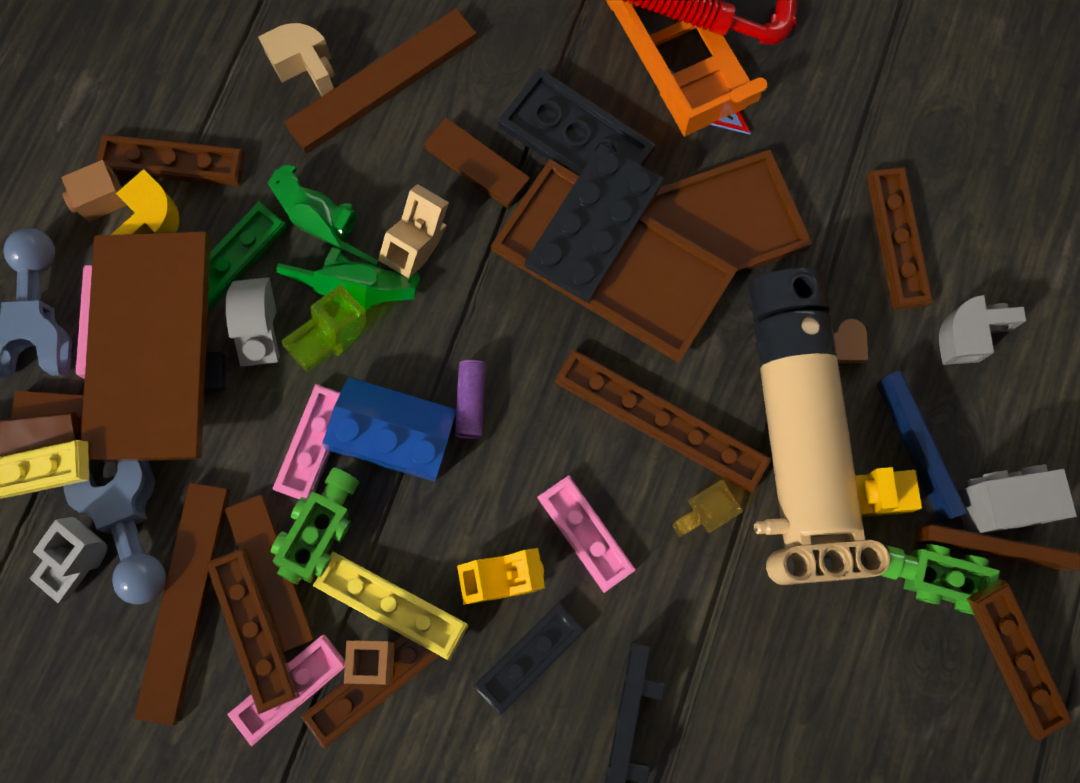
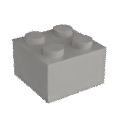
[957,464,1077,534]

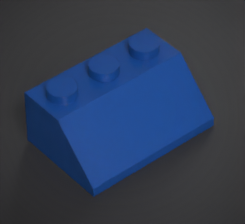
[322,377,456,482]

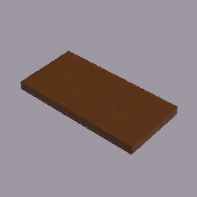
[644,149,812,275]
[491,159,738,364]
[81,232,211,462]

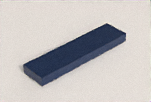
[876,371,966,522]

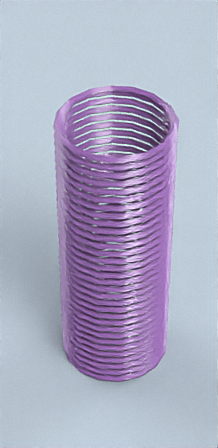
[454,360,487,439]

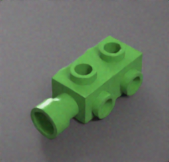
[271,468,360,585]
[879,544,1000,615]

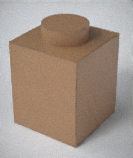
[61,160,127,222]
[344,641,395,685]

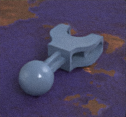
[0,228,72,378]
[63,461,166,605]

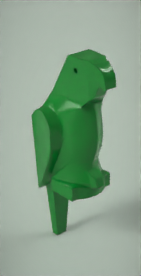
[268,165,380,266]
[277,248,420,310]

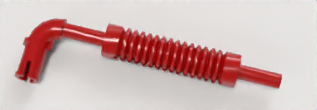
[622,0,798,45]

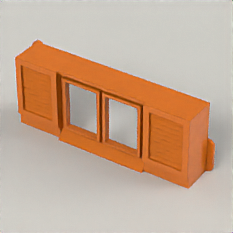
[606,0,767,137]

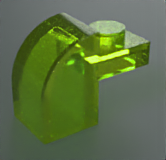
[282,284,366,373]

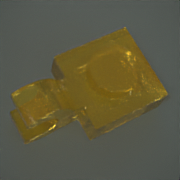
[672,480,743,537]

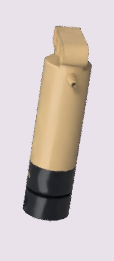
[749,268,890,585]

